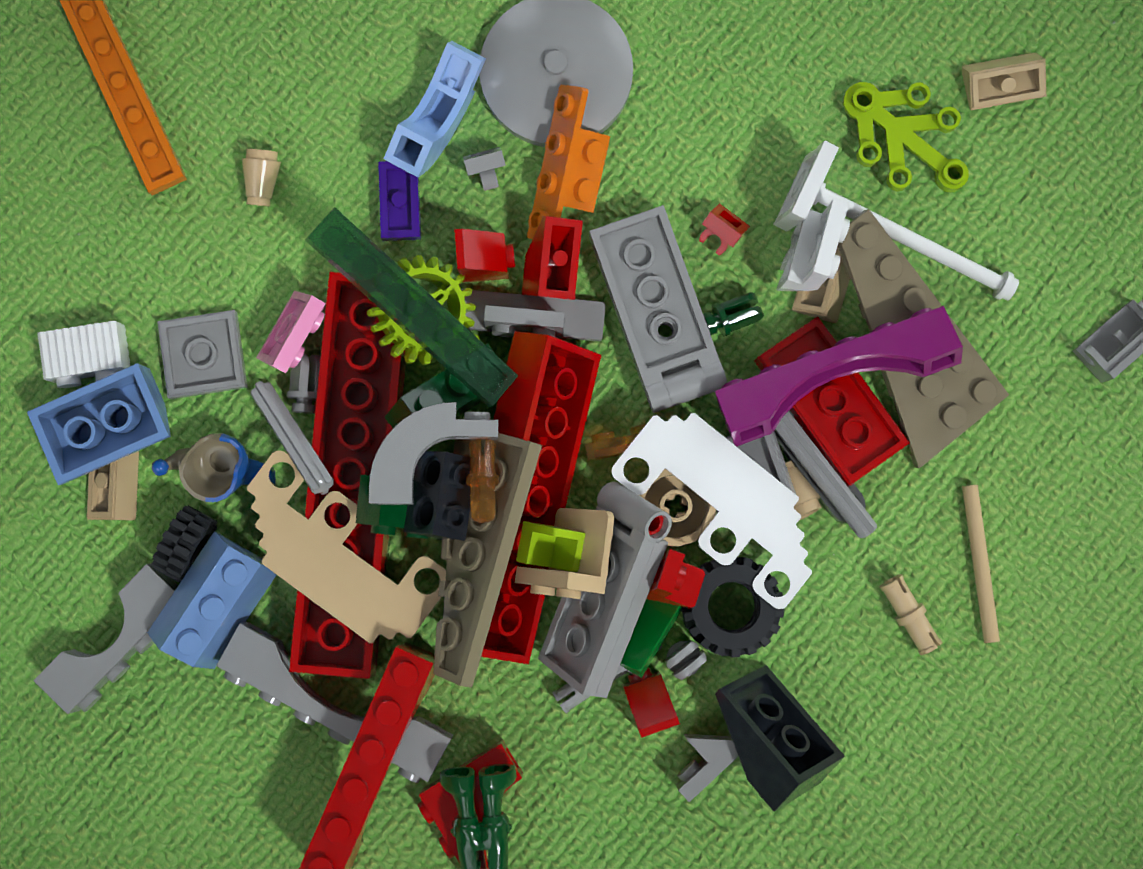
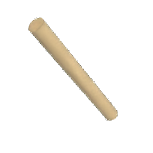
[962,485,1000,643]

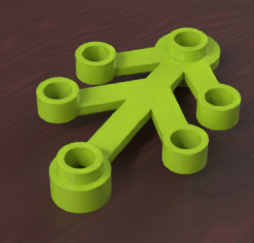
[843,82,969,192]

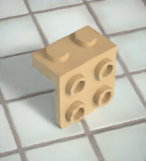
[515,508,614,599]

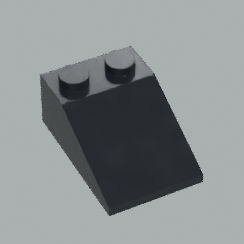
[715,665,845,812]

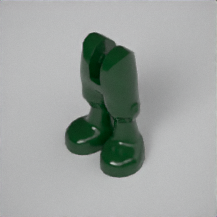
[440,764,517,869]

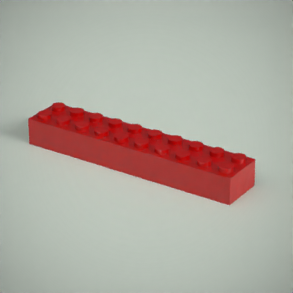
[289,272,413,679]

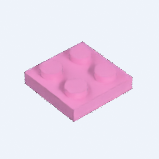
[256,291,326,373]

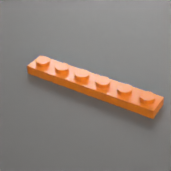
[59,0,187,196]

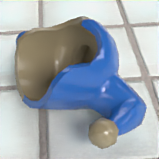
[151,433,277,502]

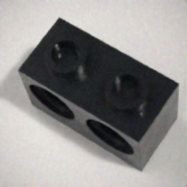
[403,451,478,541]

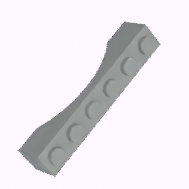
[216,622,453,783]

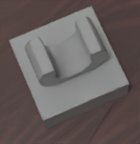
[463,147,506,191]

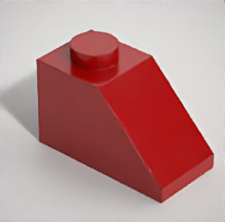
[521,216,583,300]
[454,229,515,283]
[622,668,680,738]

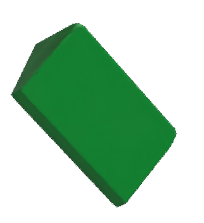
[620,599,682,678]

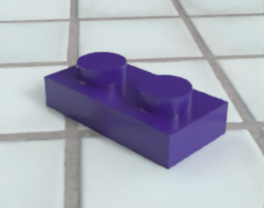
[378,161,421,241]

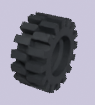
[151,505,218,583]

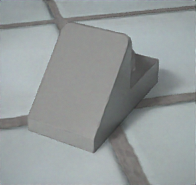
[676,734,738,802]

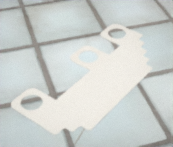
[612,413,812,609]

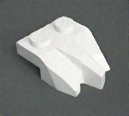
[776,199,850,291]

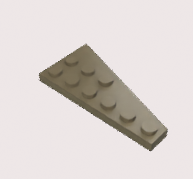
[838,209,1009,468]
[433,433,542,688]

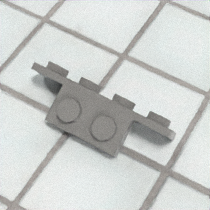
[447,289,605,341]

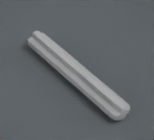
[251,381,334,495]
[775,411,877,538]

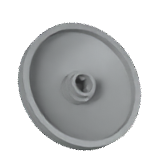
[479,0,633,147]

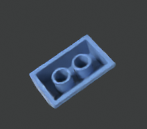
[27,363,171,485]
[147,531,276,669]

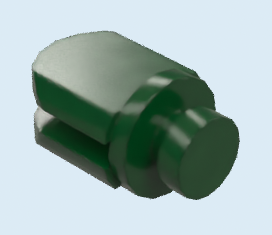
[703,292,764,337]

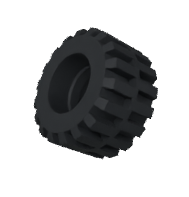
[681,557,784,658]

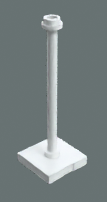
[773,141,1019,301]

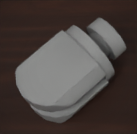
[287,354,321,414]
[665,640,707,680]

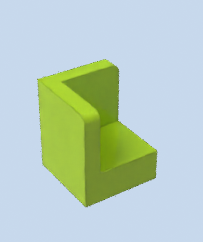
[516,521,585,573]

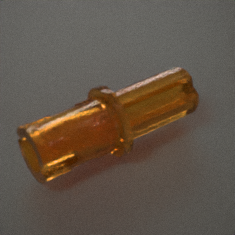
[466,438,500,523]

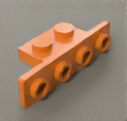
[527,84,611,239]

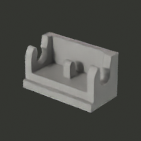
[1073,299,1143,383]

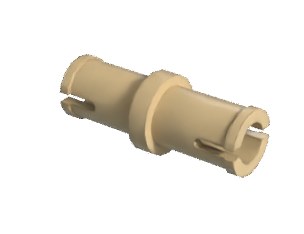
[879,574,943,655]

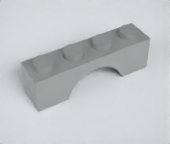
[34,564,178,714]

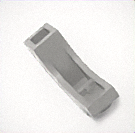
[369,402,498,505]

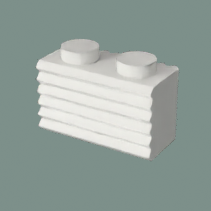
[38,321,130,388]

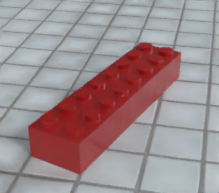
[481,331,601,665]

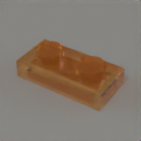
[585,424,646,462]

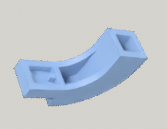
[383,41,486,177]

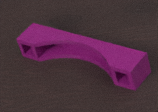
[715,306,963,447]

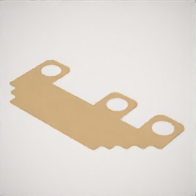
[247,451,446,643]

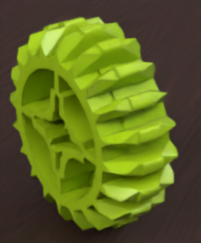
[367,255,476,365]

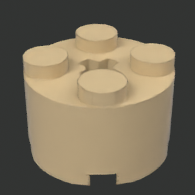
[639,468,716,547]

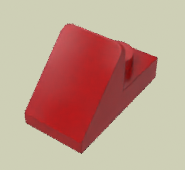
[646,549,705,608]

